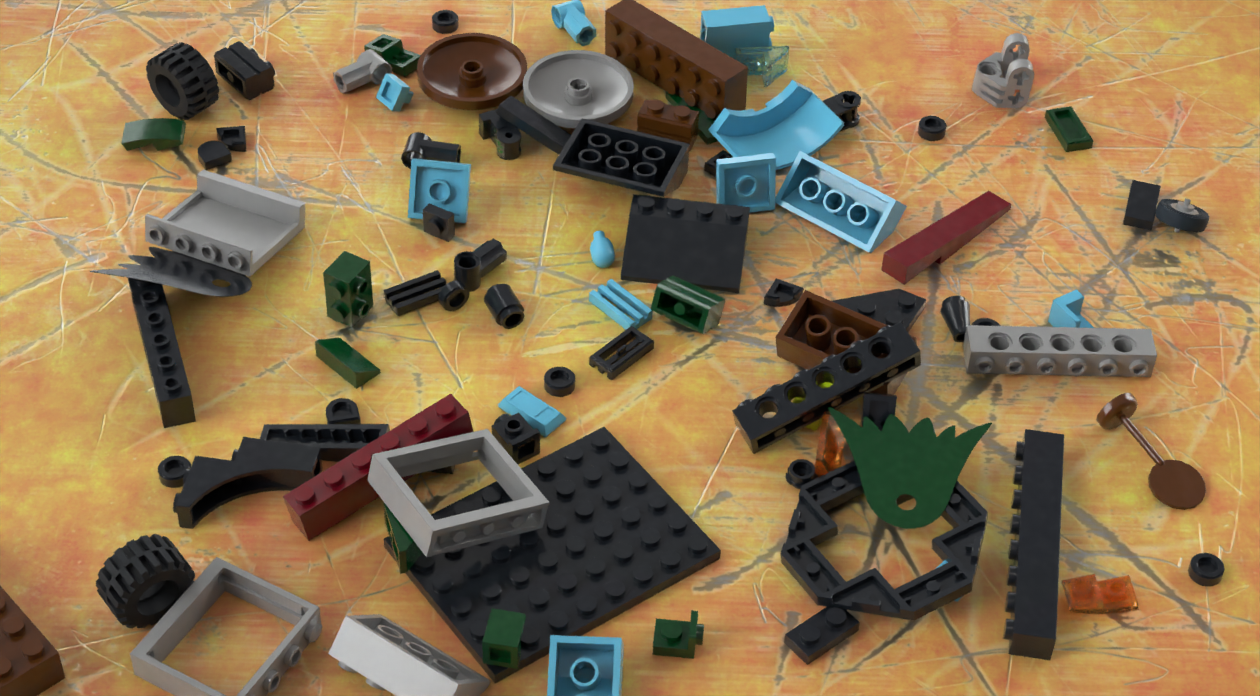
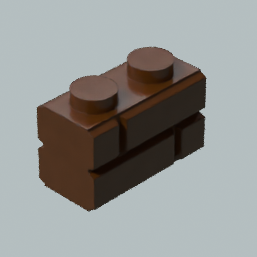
[637,99,699,151]

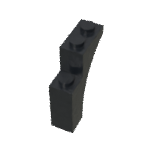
[173,437,322,529]

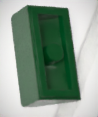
[315,338,381,389]

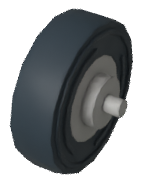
[1155,198,1209,233]

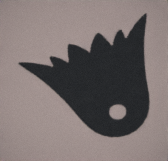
[90,247,252,297]

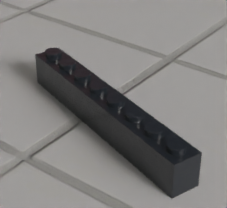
[1003,429,1064,660]

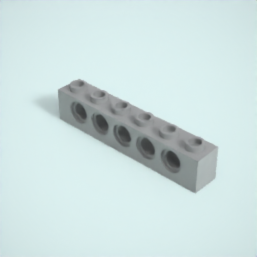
[963,325,1157,377]

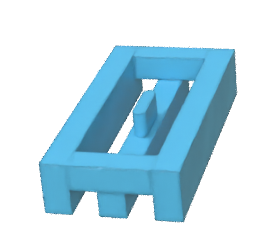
[589,279,653,330]

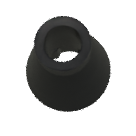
[940,296,970,342]

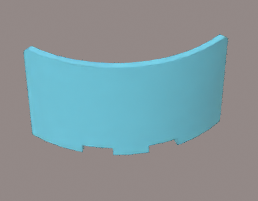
[708,80,844,170]

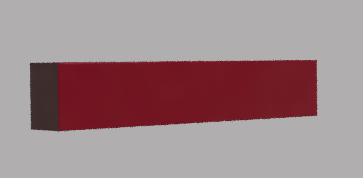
[881,191,1012,285]

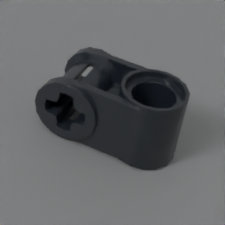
[823,91,861,132]

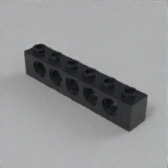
[128,278,196,428]
[732,321,921,454]

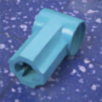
[551,0,596,46]

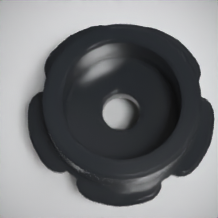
[785,459,818,489]

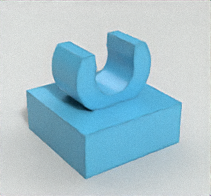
[376,73,414,112]

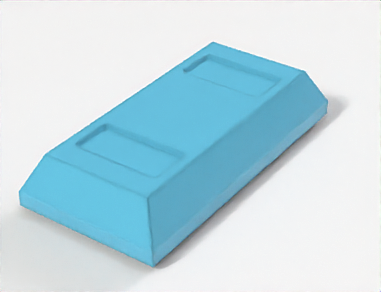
[498,386,566,438]

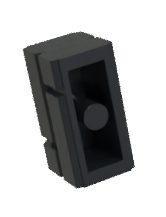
[214,41,275,100]

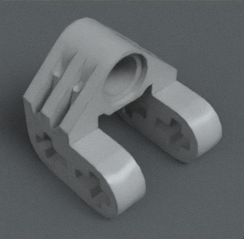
[972,33,1034,109]

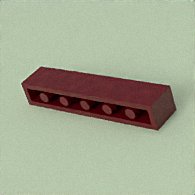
[283,394,474,541]

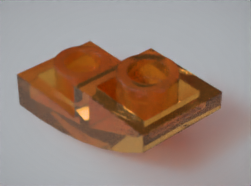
[1061,574,1139,614]

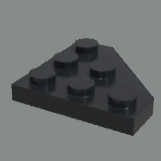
[832,289,926,332]

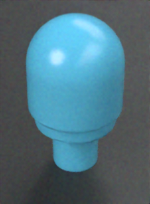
[590,231,615,268]

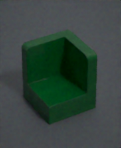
[482,608,526,669]

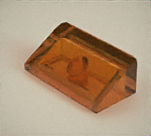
[815,412,845,477]

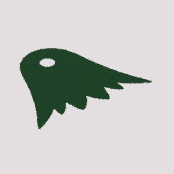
[828,407,992,529]

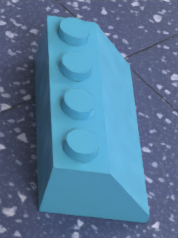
[775,151,907,253]

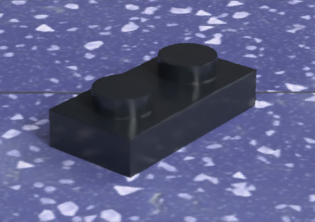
[784,607,860,665]

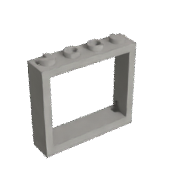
[367,429,549,557]
[130,557,322,696]

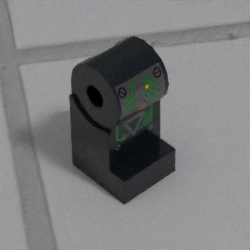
[479,109,521,160]

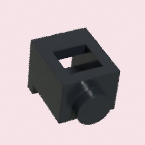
[491,413,540,464]

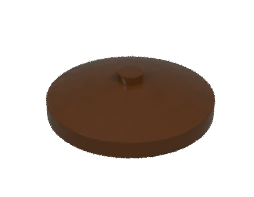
[417,33,527,110]

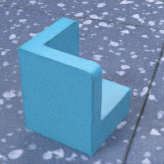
[1048,289,1094,328]

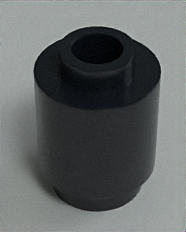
[484,284,524,329]

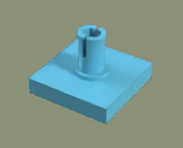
[716,153,776,213]
[408,158,471,223]

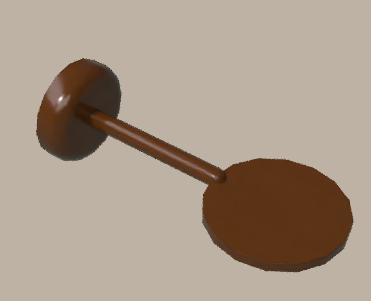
[1096,393,1206,510]

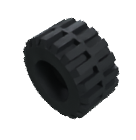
[146,42,219,120]
[96,534,195,629]

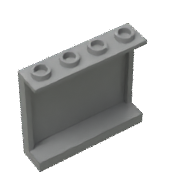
[145,170,305,277]

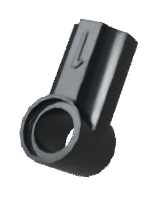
[401,132,461,169]
[454,238,507,292]

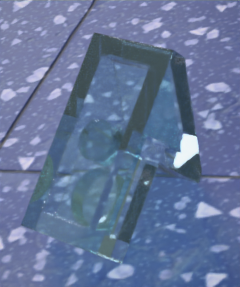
[734,46,789,87]

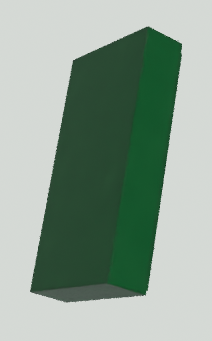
[1045,106,1093,152]

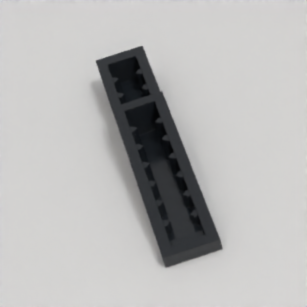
[260,424,455,474]

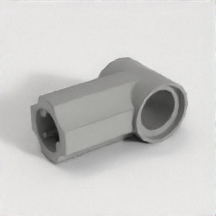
[333,49,392,94]

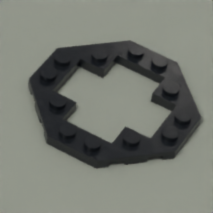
[781,461,988,620]

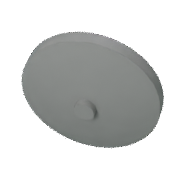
[523,50,634,128]

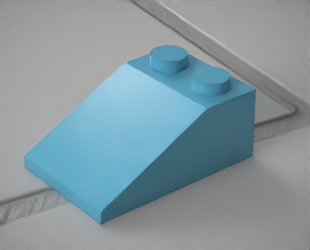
[547,635,624,696]

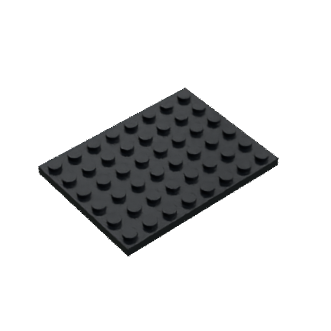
[384,427,721,683]

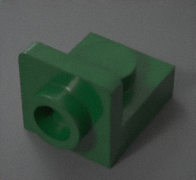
[652,610,704,659]

